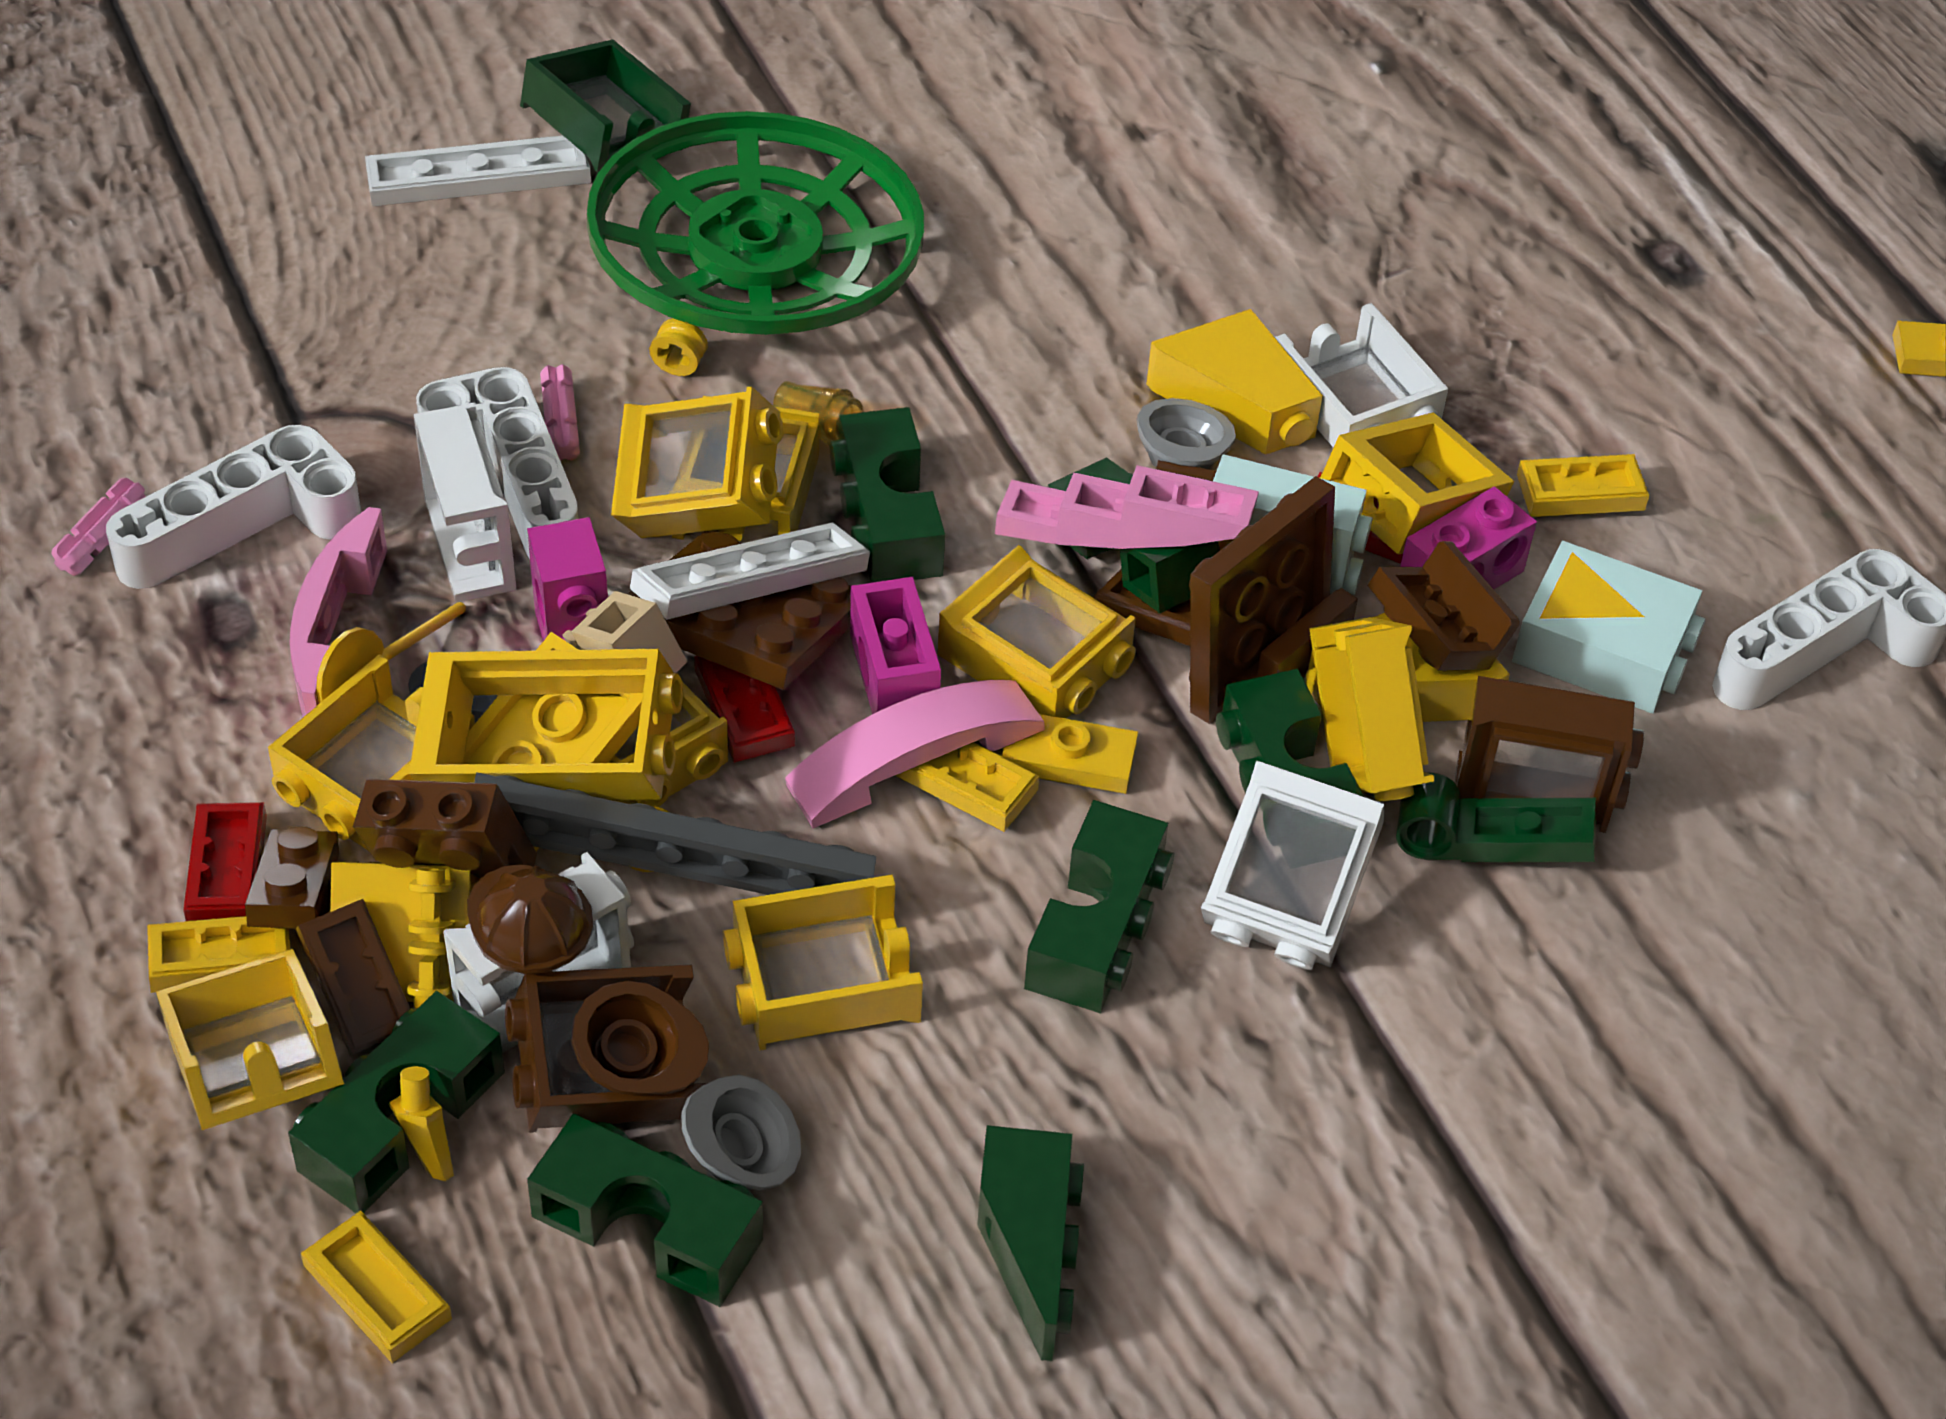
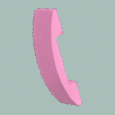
[290,507,387,717]
[785,680,1045,828]

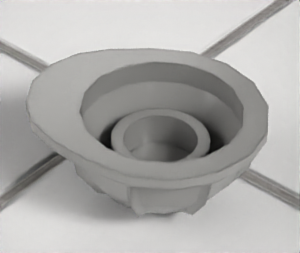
[1136,398,1236,469]
[681,1074,801,1191]

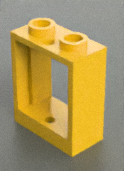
[1320,412,1515,555]

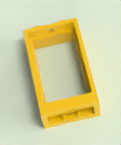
[409,649,683,800]

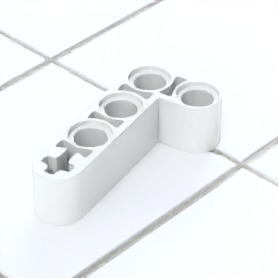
[416,367,578,559]
[106,425,361,589]
[1712,549,1946,710]

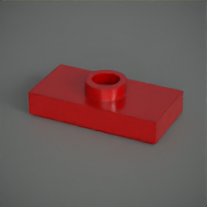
[694,656,795,763]
[183,802,267,921]

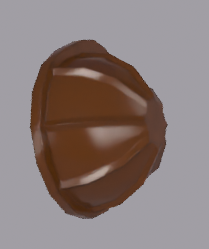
[467,865,594,974]
[571,981,709,1096]

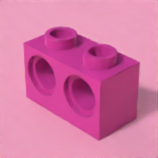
[1400,486,1537,589]

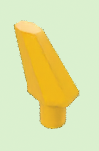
[390,1066,454,1181]

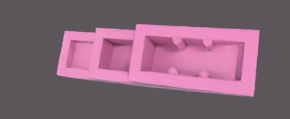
[995,465,1259,549]

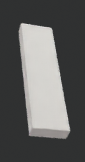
[365,135,591,206]
[630,522,870,620]

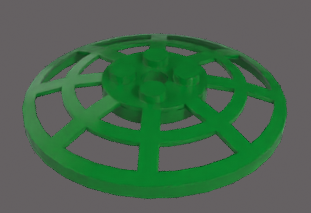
[587,111,924,335]

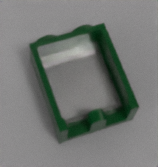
[520,39,691,172]

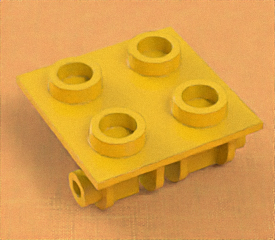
[330,862,471,1008]

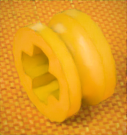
[649,318,708,376]

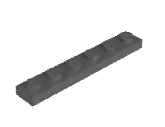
[474,772,876,895]

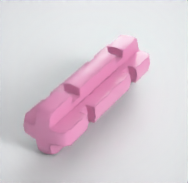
[540,364,580,461]
[51,477,146,576]

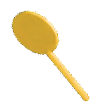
[316,602,466,704]

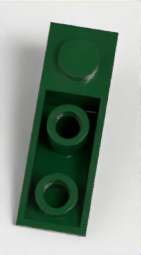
[977,1125,1084,1361]

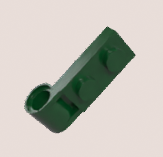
[1396,772,1597,862]

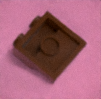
[353,779,537,878]

